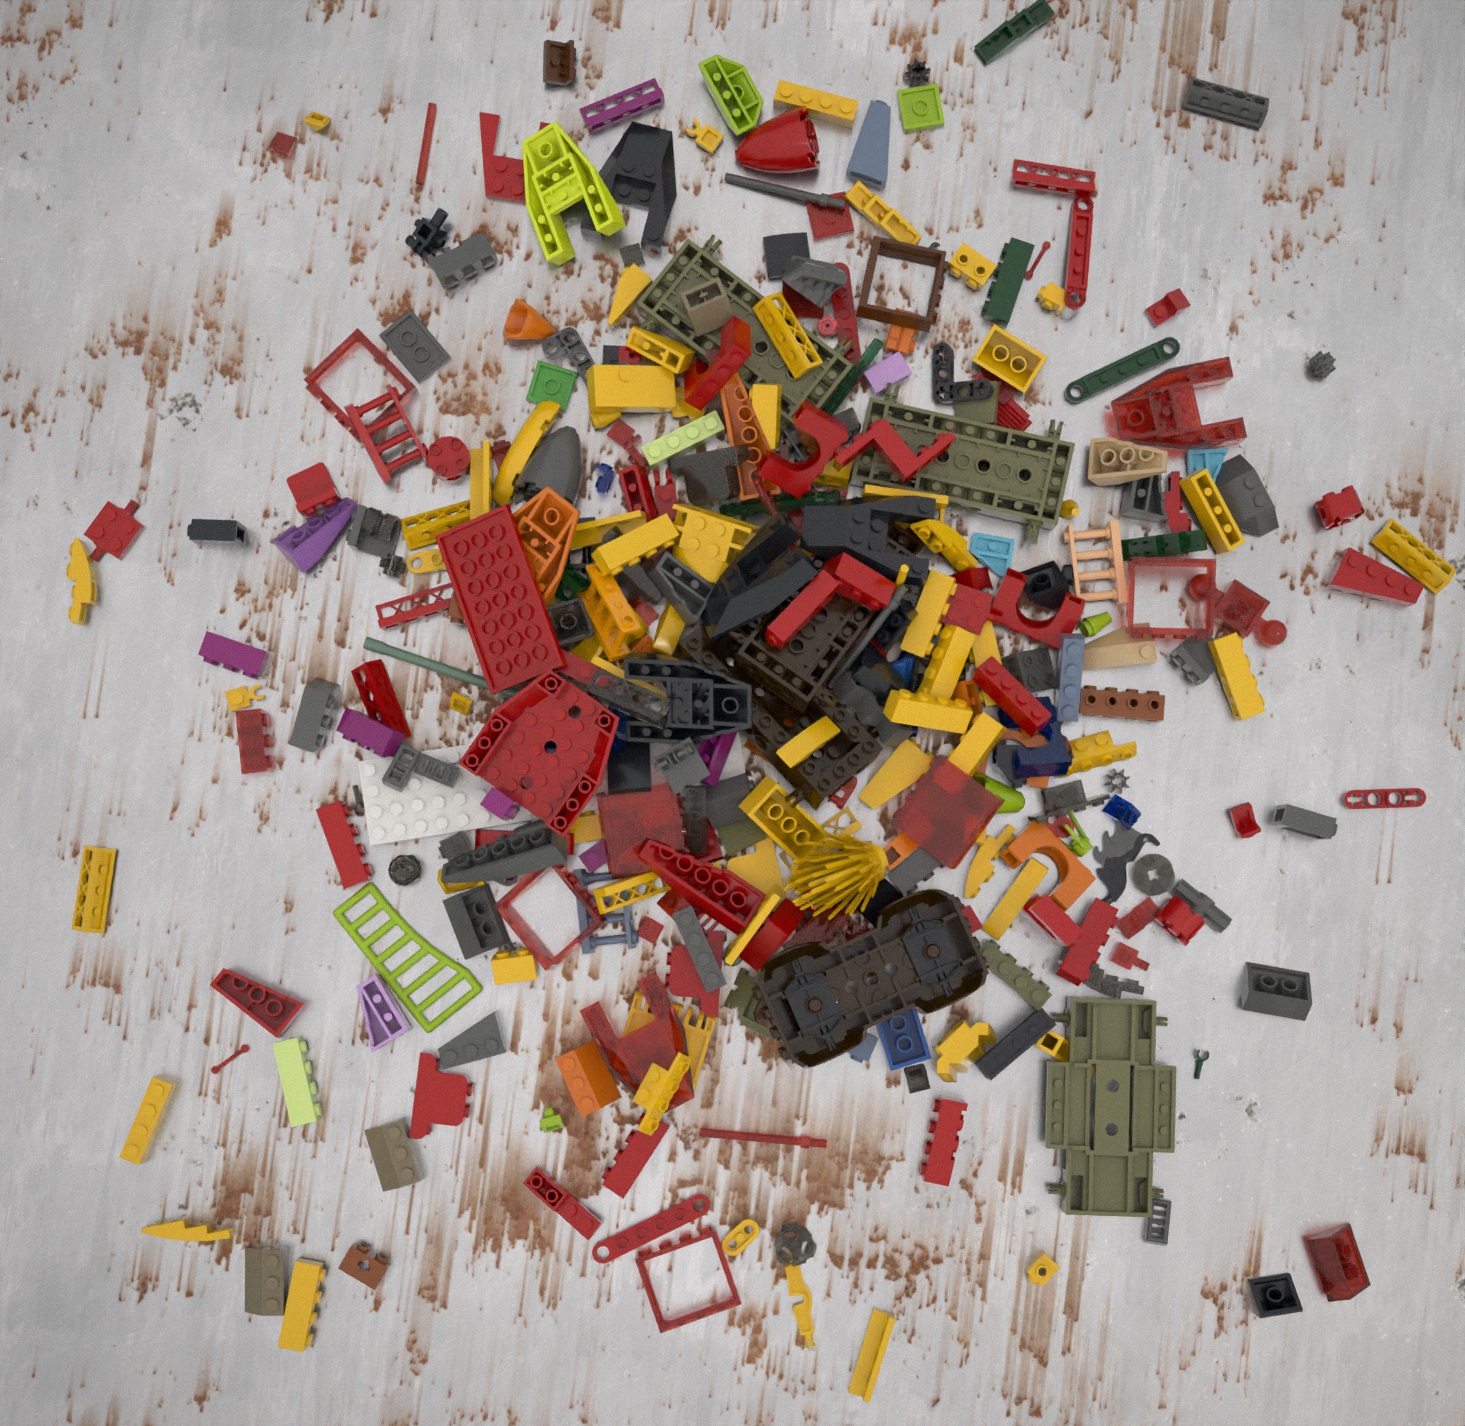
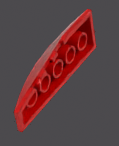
[638,839,766,936]

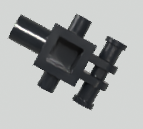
[405,208,449,262]

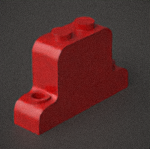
[665,930,724,1017]
[409,1051,473,1139]

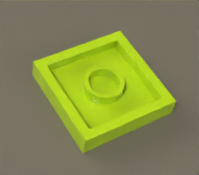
[896,83,945,132]

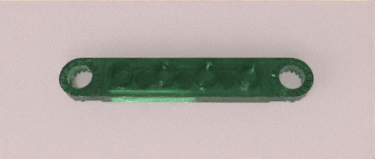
[719,489,841,517]

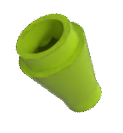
[1079,611,1112,637]

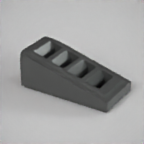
[382,743,421,793]
[414,753,461,788]
[1144,1198,1172,1246]

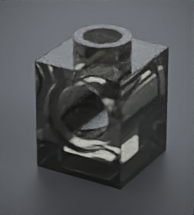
[438,831,473,861]

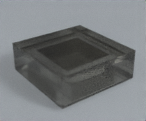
[619,243,645,267]

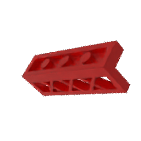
[1010,159,1096,198]
[375,583,454,630]
[351,659,412,740]

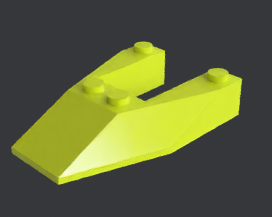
[522,121,626,266]

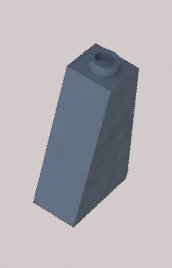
[846,100,891,188]

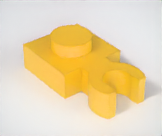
[686,119,724,154]
[225,684,265,712]

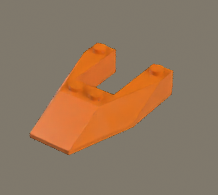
[513,486,581,611]

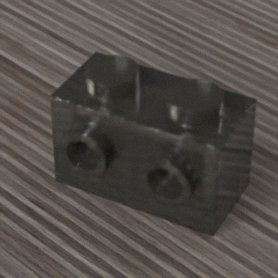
[833,407,861,444]

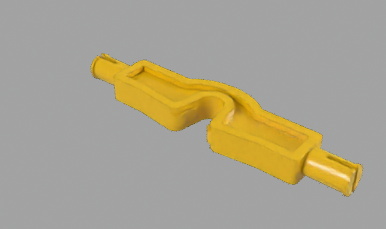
[784,1250,815,1348]

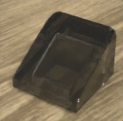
[904,1063,930,1094]

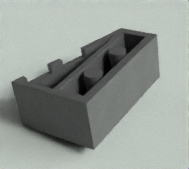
[647,551,715,627]
[438,1010,508,1070]

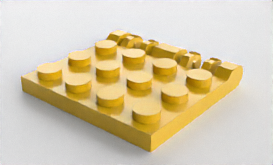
[612,991,717,1094]

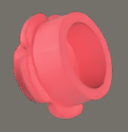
[817,316,838,336]

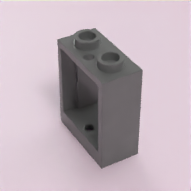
[1272,804,1338,840]

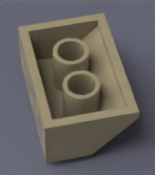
[364,1117,424,1192]
[245,1246,289,1316]

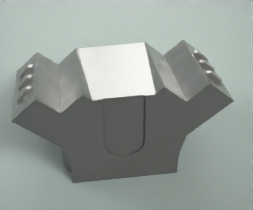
[781,255,848,308]

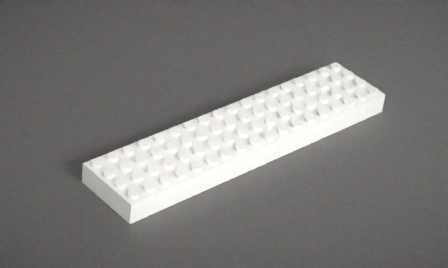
[358,713,745,846]

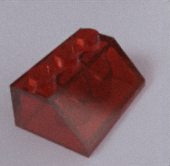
[1308,1223,1371,1302]

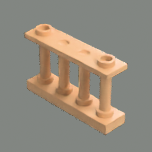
[1063,520,1128,606]

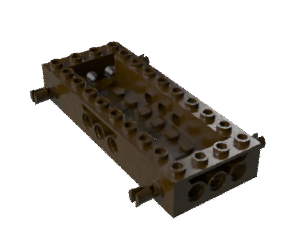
[726,496,930,713]
[672,617,883,811]

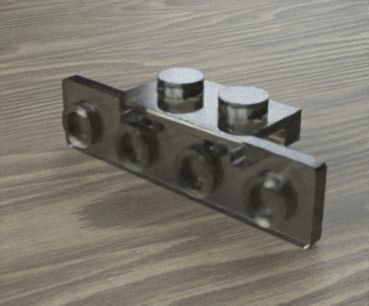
[1028,779,1111,824]
[682,785,708,853]

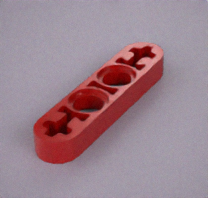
[1341,788,1426,809]

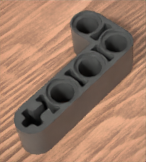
[542,327,596,390]

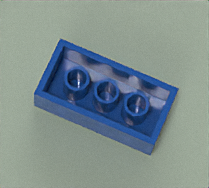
[876,1008,932,1071]

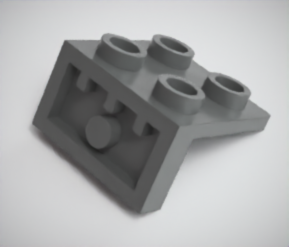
[1001,647,1057,693]

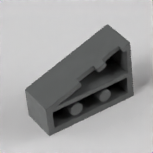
[426,232,497,288]
[1120,474,1168,523]
[289,677,340,752]

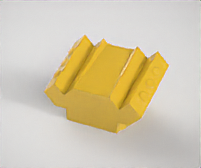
[933,1019,996,1083]

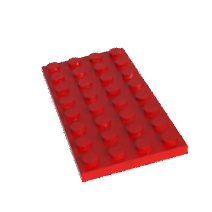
[435,504,567,695]

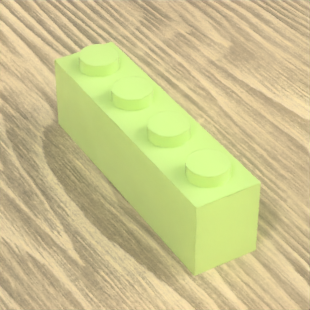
[641,410,725,470]
[272,1036,322,1127]

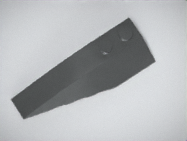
[441,820,568,883]

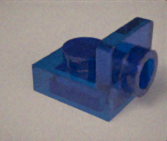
[594,463,616,498]
[1103,794,1141,830]

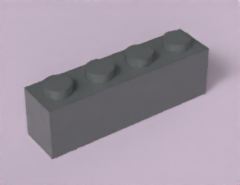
[886,822,967,895]
[672,905,727,993]

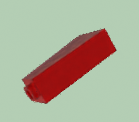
[765,569,839,649]

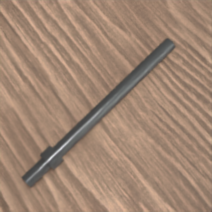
[724,173,846,209]
[827,584,909,689]

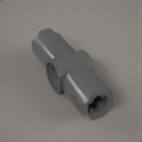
[1170,879,1232,933]

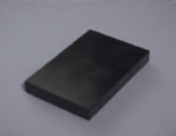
[607,738,652,794]

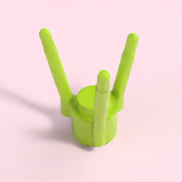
[1061,809,1093,857]

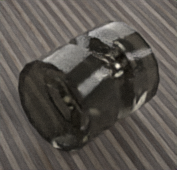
[361,507,399,542]

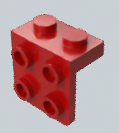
[286,462,341,517]

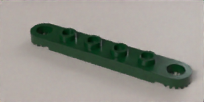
[1065,337,1180,403]

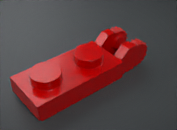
[653,468,678,522]

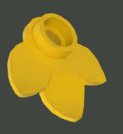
[672,386,705,422]

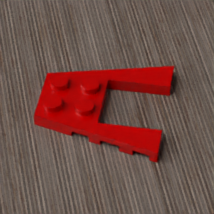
[479,112,561,204]

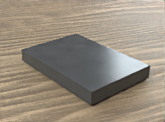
[379,309,451,383]

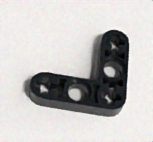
[933,342,994,404]

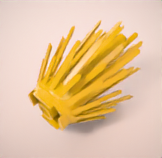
[784,832,888,920]

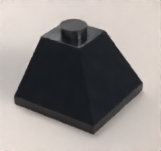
[1020,560,1070,610]

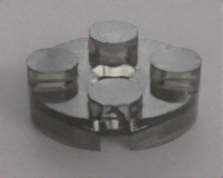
[1131,854,1175,896]

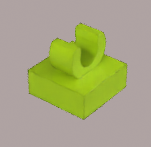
[539,1107,565,1133]

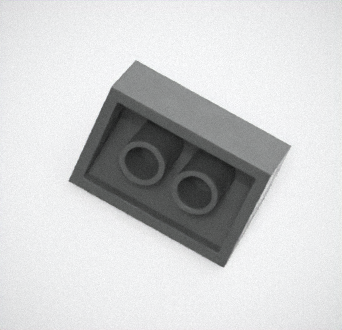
[443,883,511,960]
[1241,962,1312,1021]

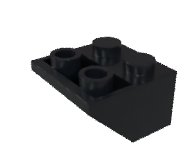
[867,595,918,653]
[992,744,1026,789]

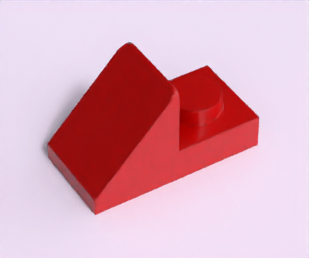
[1145,288,1191,328]

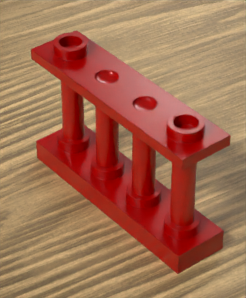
[343,384,429,483]

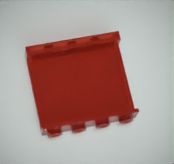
[891,754,1005,869]
[596,782,689,880]

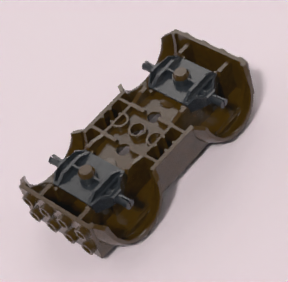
[751,889,989,1069]

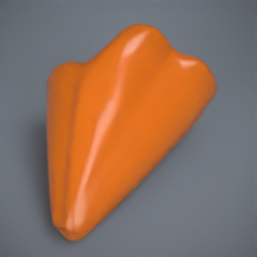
[503,299,556,340]

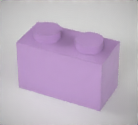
[863,351,912,397]

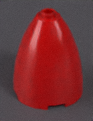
[735,106,820,173]

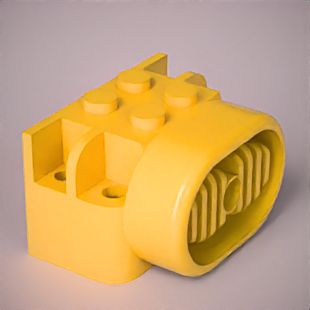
[670,503,762,584]

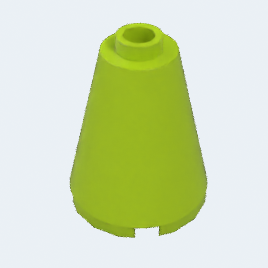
[964,773,1025,815]

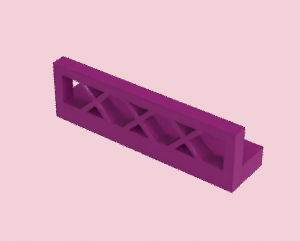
[579,78,665,133]

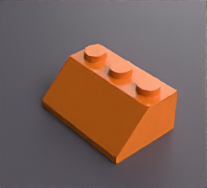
[555,1039,621,1118]

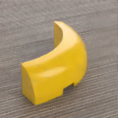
[492,401,561,506]

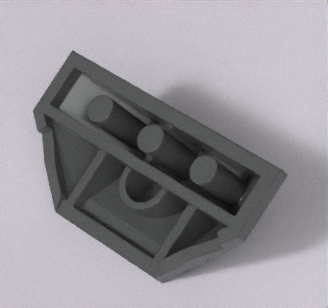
[1215,454,1279,537]

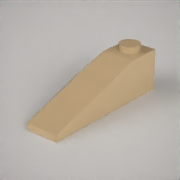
[1088,437,1168,486]
[1082,622,1158,671]

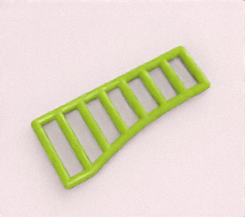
[333,882,482,1033]

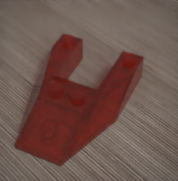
[1110,356,1247,451]
[580,972,695,1113]

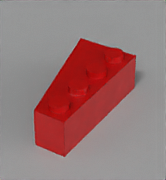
[1325,547,1425,607]

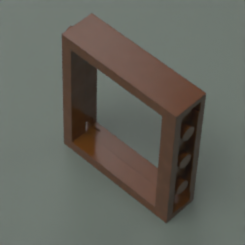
[856,236,948,332]

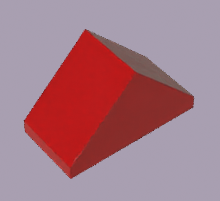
[949,567,992,590]

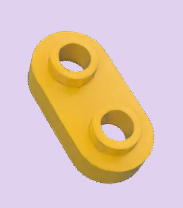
[722,1218,759,1256]

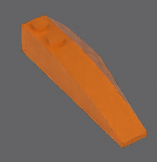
[720,372,782,501]

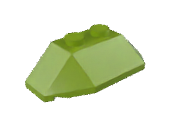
[698,54,764,136]

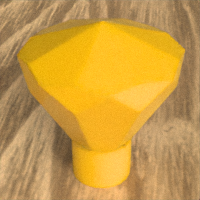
[1060,499,1079,519]

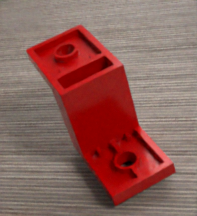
[833,418,956,485]

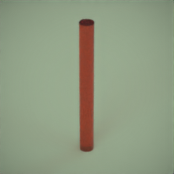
[415,103,436,185]

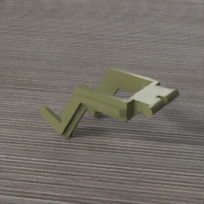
[724,967,826,1064]

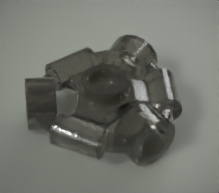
[774,1222,817,1267]

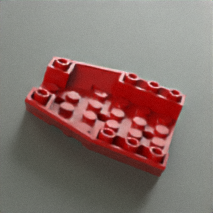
[458,669,620,838]

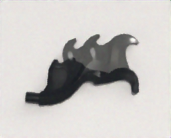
[1094,813,1160,904]

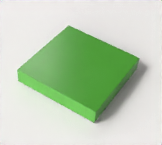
[526,360,578,413]

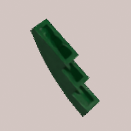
[974,0,1055,63]
[1121,529,1208,561]

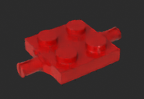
[83,499,144,561]
[940,582,1002,636]

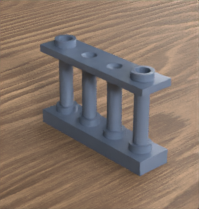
[573,864,639,954]

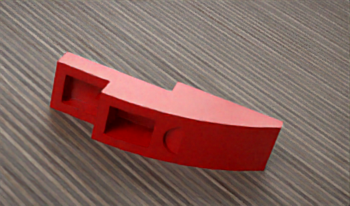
[1162,471,1192,557]
[523,1167,603,1240]

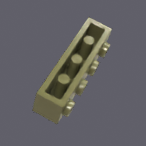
[979,939,1052,1011]

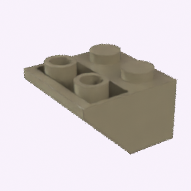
[680,277,734,337]

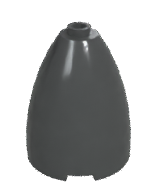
[514,426,583,506]

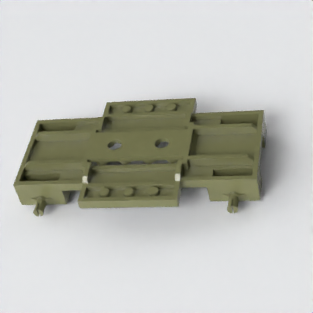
[1045,997,1176,1218]

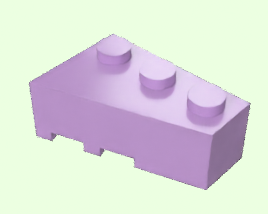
[357,974,412,1052]

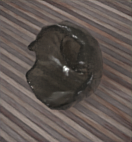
[388,854,422,887]

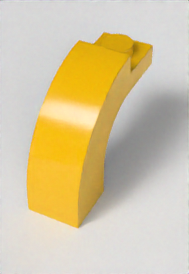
[1035,1030,1095,1077]

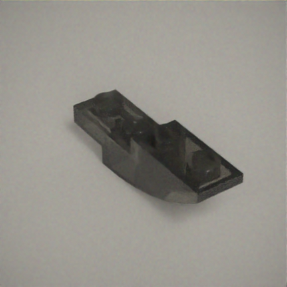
[1059,960,1144,999]

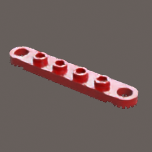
[1064,194,1094,310]
[832,262,863,385]
[592,1194,710,1264]

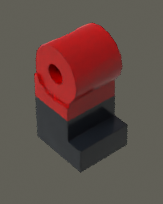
[602,345,641,365]

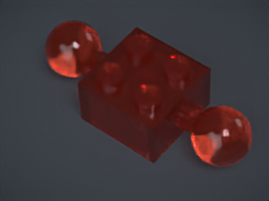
[1189,573,1287,646]

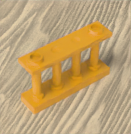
[576,563,641,662]

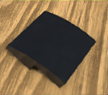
[763,232,810,278]

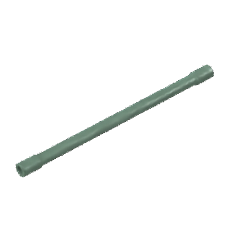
[363,636,521,698]

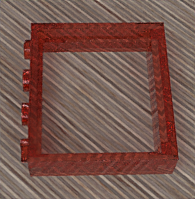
[303,328,418,440]
[1125,557,1216,640]
[493,863,607,971]
[635,1226,742,1333]

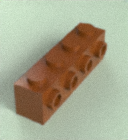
[1079,685,1165,722]

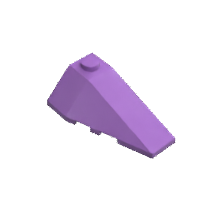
[273,497,358,572]

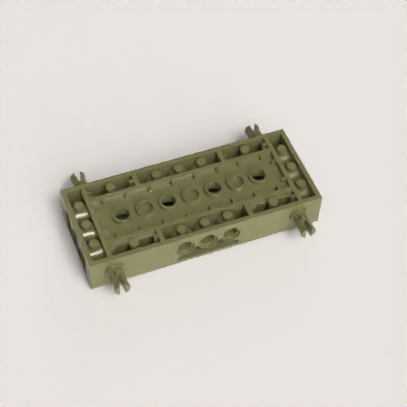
[636,234,854,436]
[850,383,1075,544]

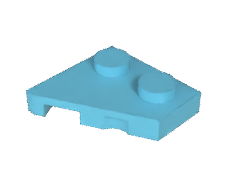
[1186,448,1228,483]
[970,532,1015,578]

